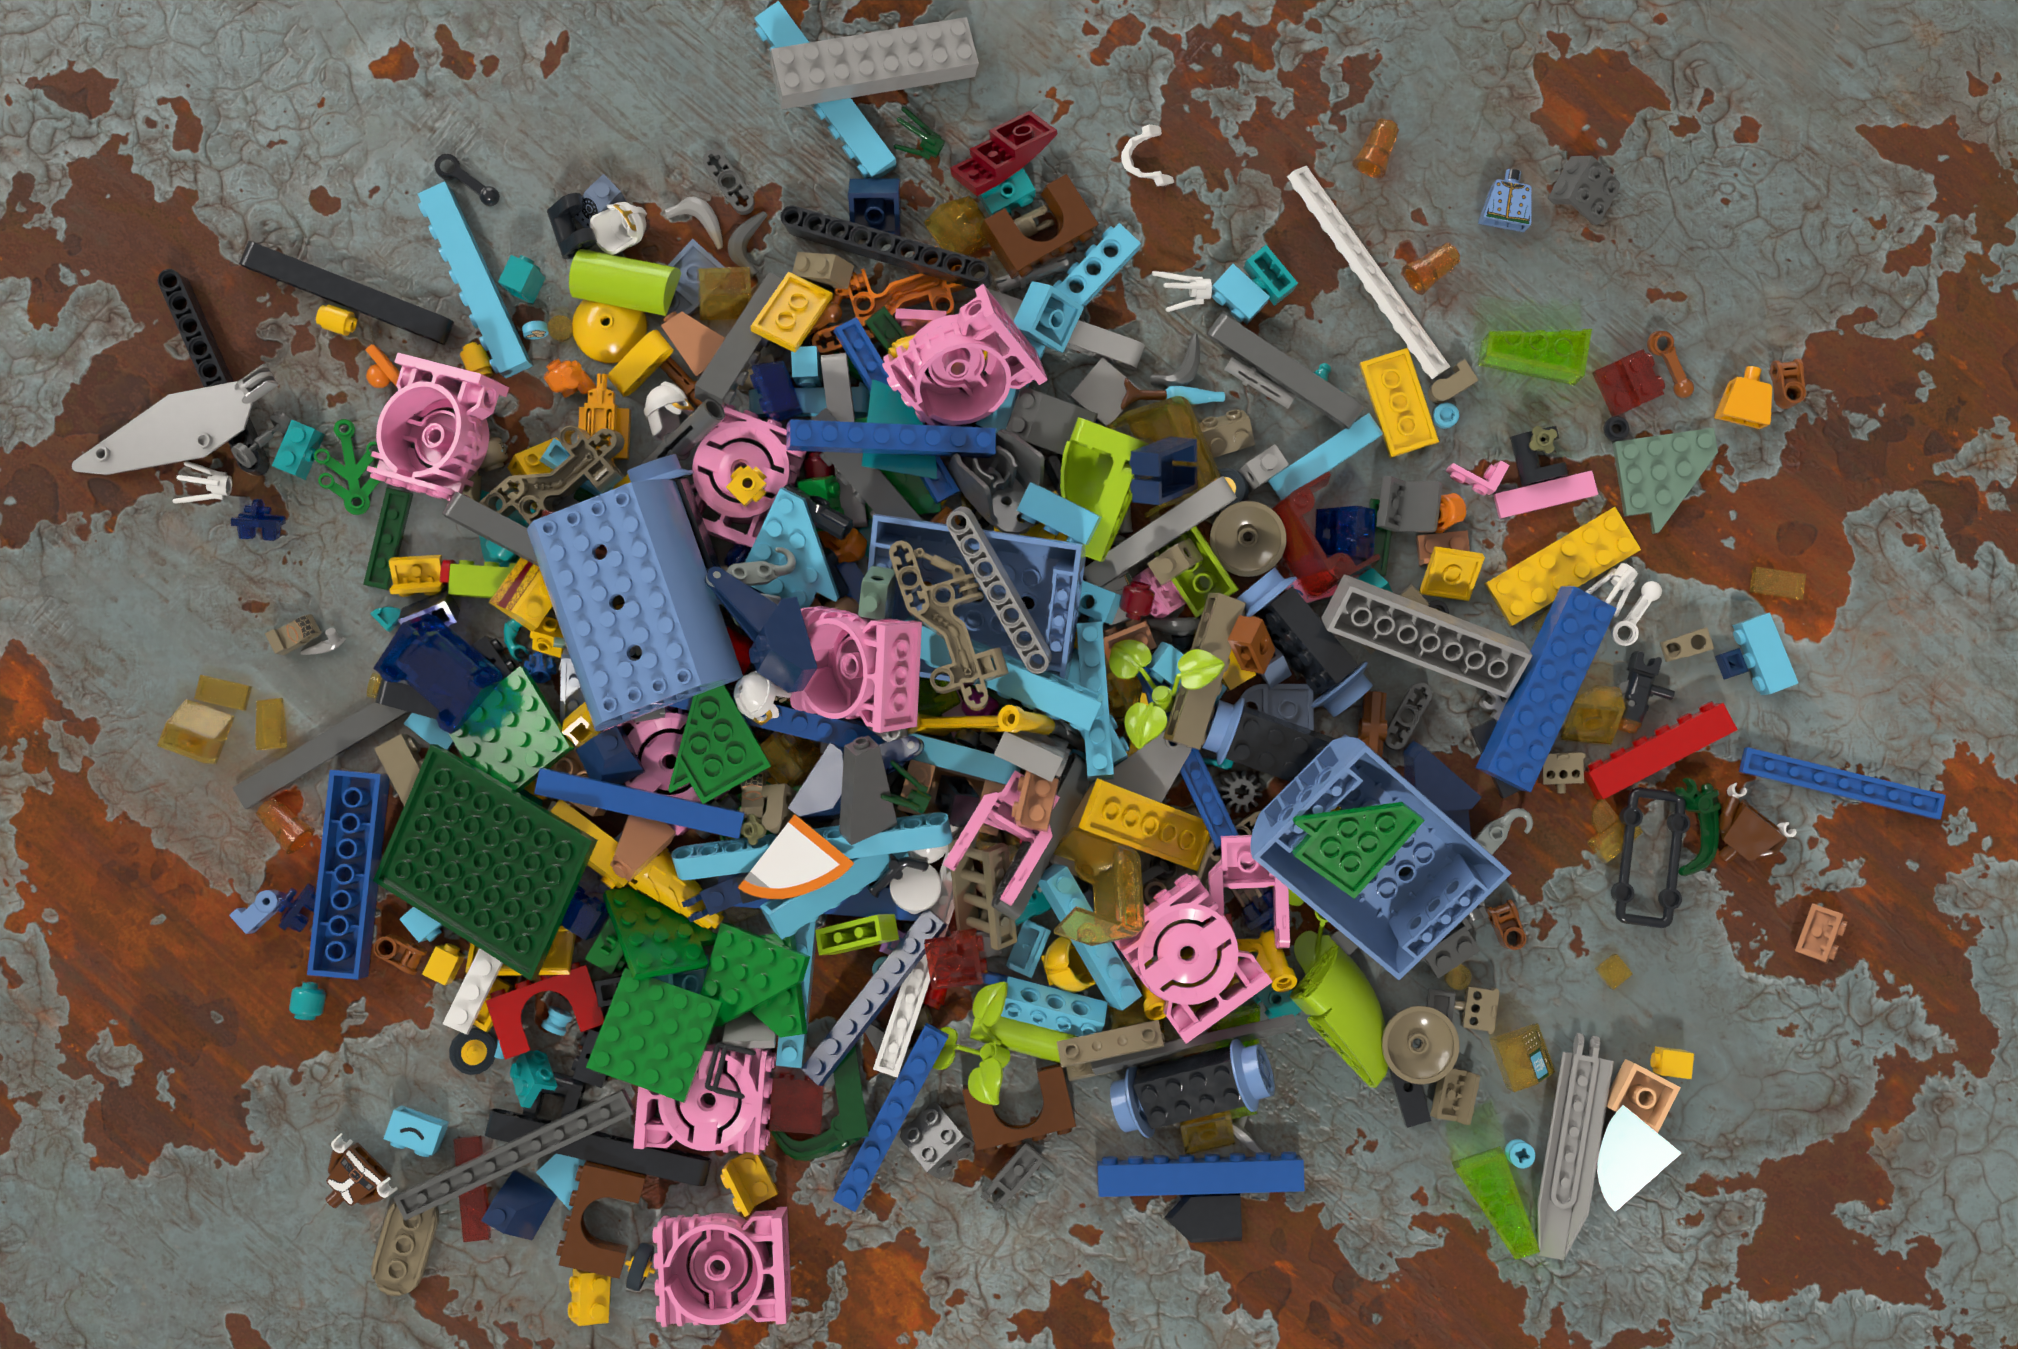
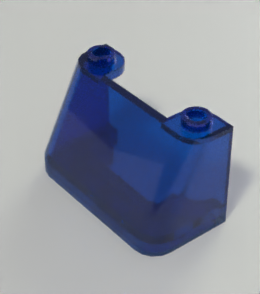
[373,614,503,734]

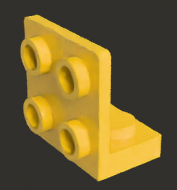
[507,437,559,509]
[721,1152,779,1217]

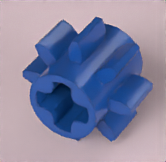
[524,652,556,683]

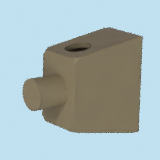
[1148,538,1204,585]

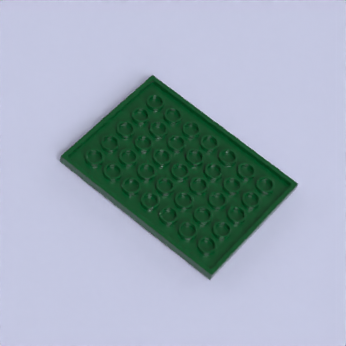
[373,744,598,981]

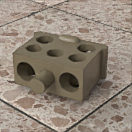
[1538,751,1586,793]
[1454,985,1500,1034]

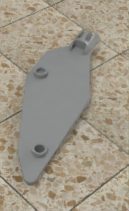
[72,364,278,475]
[1037,731,1192,893]

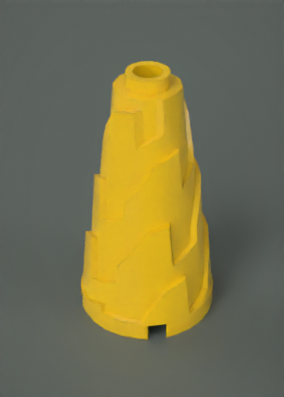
[628,848,724,929]

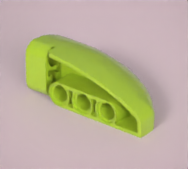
[1060,417,1149,562]
[1290,944,1388,1088]

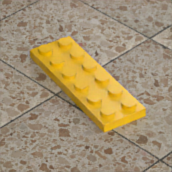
[1484,507,1641,626]
[1078,778,1210,871]

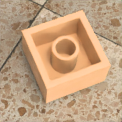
[1606,1059,1681,1133]

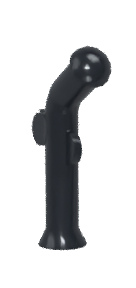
[867,853,929,898]

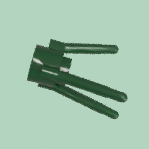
[894,107,945,160]
[881,760,932,814]

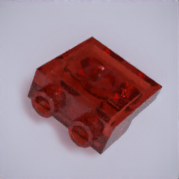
[1592,349,1665,417]
[924,928,988,990]
[769,1074,826,1135]

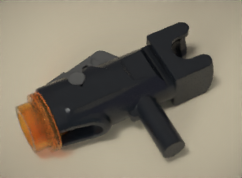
[1616,651,1675,734]

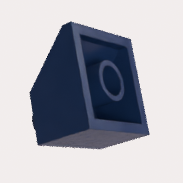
[848,179,901,236]

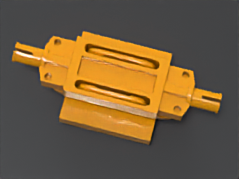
[578,373,631,485]

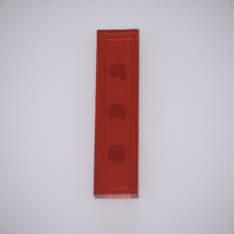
[453,1135,491,1242]

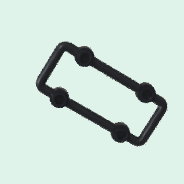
[1611,787,1691,928]

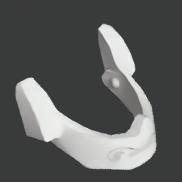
[1121,124,1174,186]

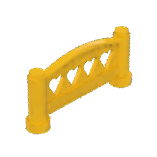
[907,705,1055,737]
[1138,929,1297,1020]

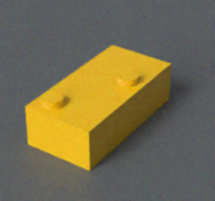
[550,800,628,889]

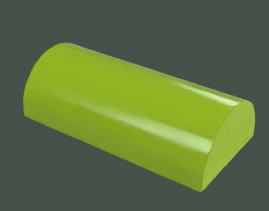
[569,249,682,316]
[1154,526,1239,618]
[969,1016,1077,1064]

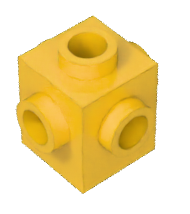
[726,465,767,507]
[530,616,564,658]

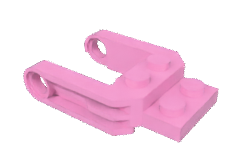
[943,770,1060,906]
[1208,835,1290,951]

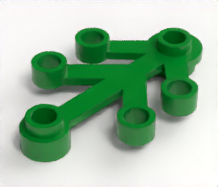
[314,419,383,515]

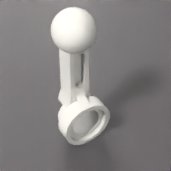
[1611,581,1662,646]

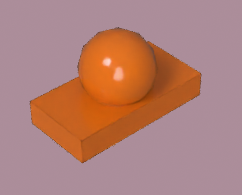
[365,344,400,388]

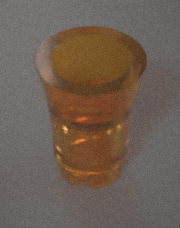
[1353,118,1399,178]
[1402,242,1460,295]
[256,798,315,854]

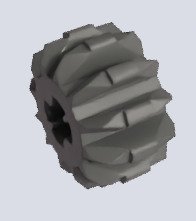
[1219,770,1262,813]

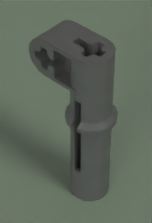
[640,399,725,479]

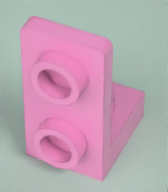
[1446,461,1509,495]

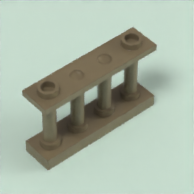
[948,836,1017,950]
[1057,1020,1169,1081]

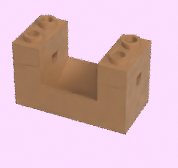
[897,759,1006,836]

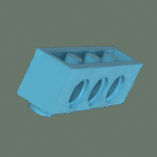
[1053,223,1141,307]
[1027,580,1121,626]
[1001,976,1108,1037]

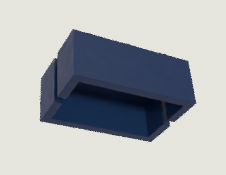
[1130,437,1198,505]

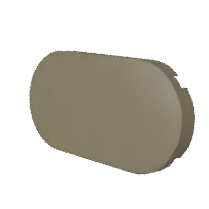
[371,1202,439,1296]

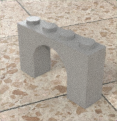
[994,731,1070,782]

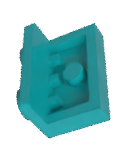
[510,1050,557,1108]

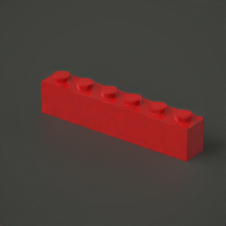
[1584,701,1738,799]

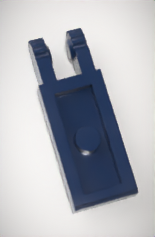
[681,872,749,922]

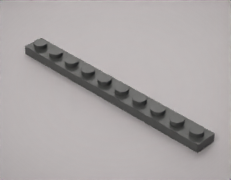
[393,1088,636,1220]

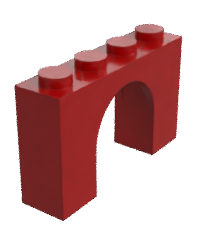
[485,962,604,1060]

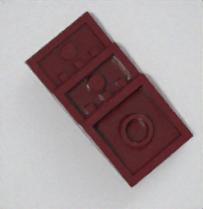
[950,111,1058,197]

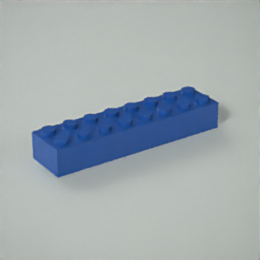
[1475,586,1617,792]
[307,770,390,980]

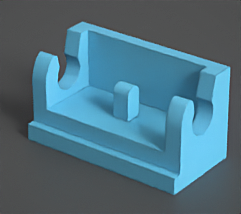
[1006,920,1051,978]

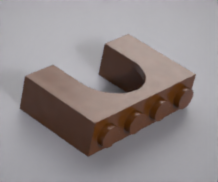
[980,174,1099,279]
[962,1063,1076,1153]
[556,1161,647,1279]

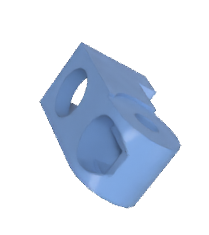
[229,890,284,934]

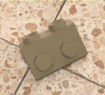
[1196,409,1255,459]
[1430,1068,1480,1125]

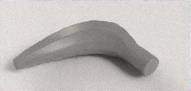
[665,196,723,249]

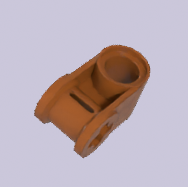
[1770,359,1806,409]
[1486,899,1526,950]
[374,934,428,975]

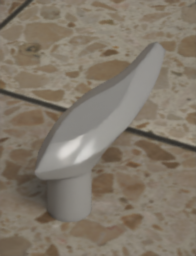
[301,628,346,655]
[1231,1113,1263,1153]

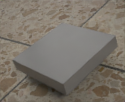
[1070,358,1141,428]
[722,1011,777,1050]

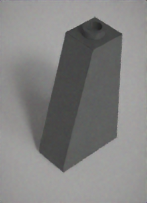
[839,736,898,845]

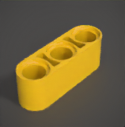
[607,329,673,397]

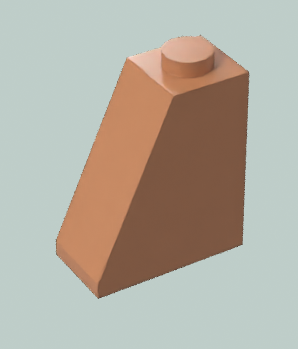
[661,311,725,378]
[610,815,676,882]

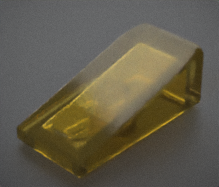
[255,698,287,751]
[1587,818,1643,863]

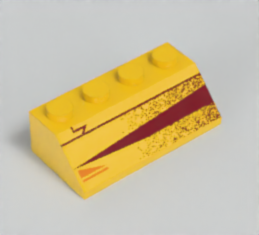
[489,558,552,632]

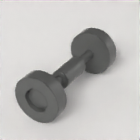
[231,411,291,468]

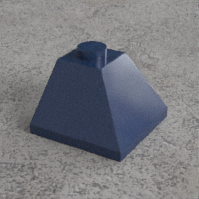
[575,725,645,785]
[481,1169,557,1240]

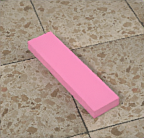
[1493,471,1598,519]

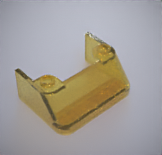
[1107,396,1221,518]
[1054,826,1145,946]

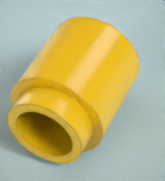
[316,305,357,336]
[460,342,493,378]

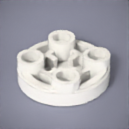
[890,865,941,914]

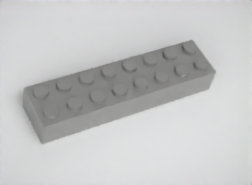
[770,17,979,109]
[1321,574,1533,698]

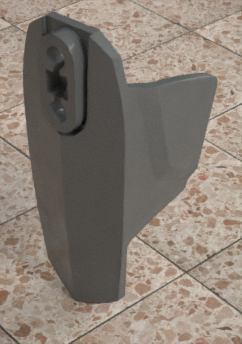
[939,424,1044,535]

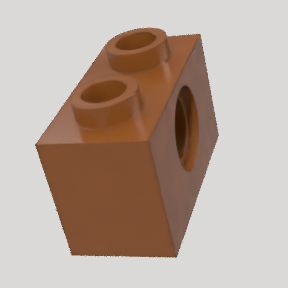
[1228,615,1275,674]

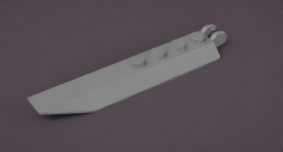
[1537,1033,1614,1260]

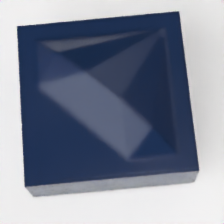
[1715,648,1749,680]

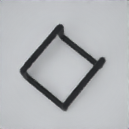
[705,1043,756,1099]

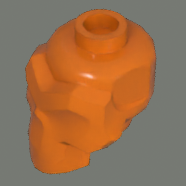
[544,358,597,398]
[1434,493,1466,533]
[817,528,867,563]

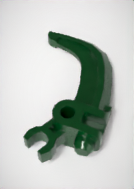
[1675,778,1722,876]
[769,1114,861,1161]

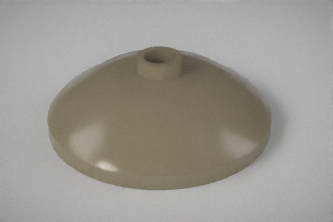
[1210,501,1286,577]
[1382,1006,1460,1084]

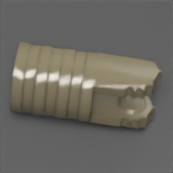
[1013,204,1055,238]

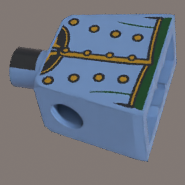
[1478,169,1531,232]

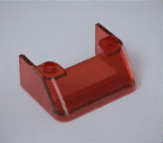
[1271,471,1381,598]

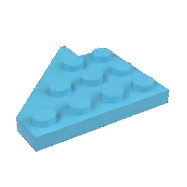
[745,487,839,609]

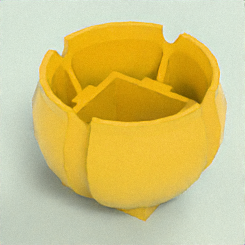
[1041,935,1096,993]

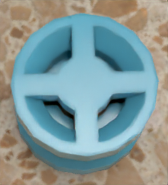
[541,1006,574,1036]
[1505,1139,1535,1168]

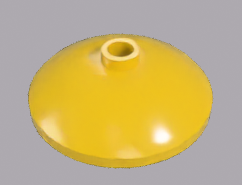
[572,299,648,364]

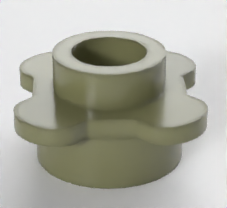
[1529,426,1557,454]
[741,814,766,845]

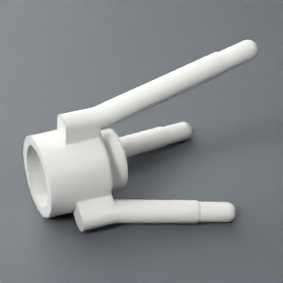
[1152,271,1212,312]
[173,461,232,504]
[1585,563,1638,617]

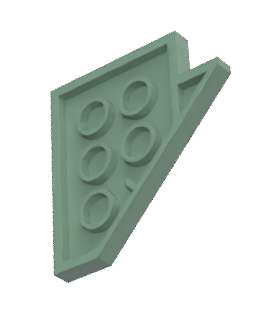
[1612,428,1718,534]

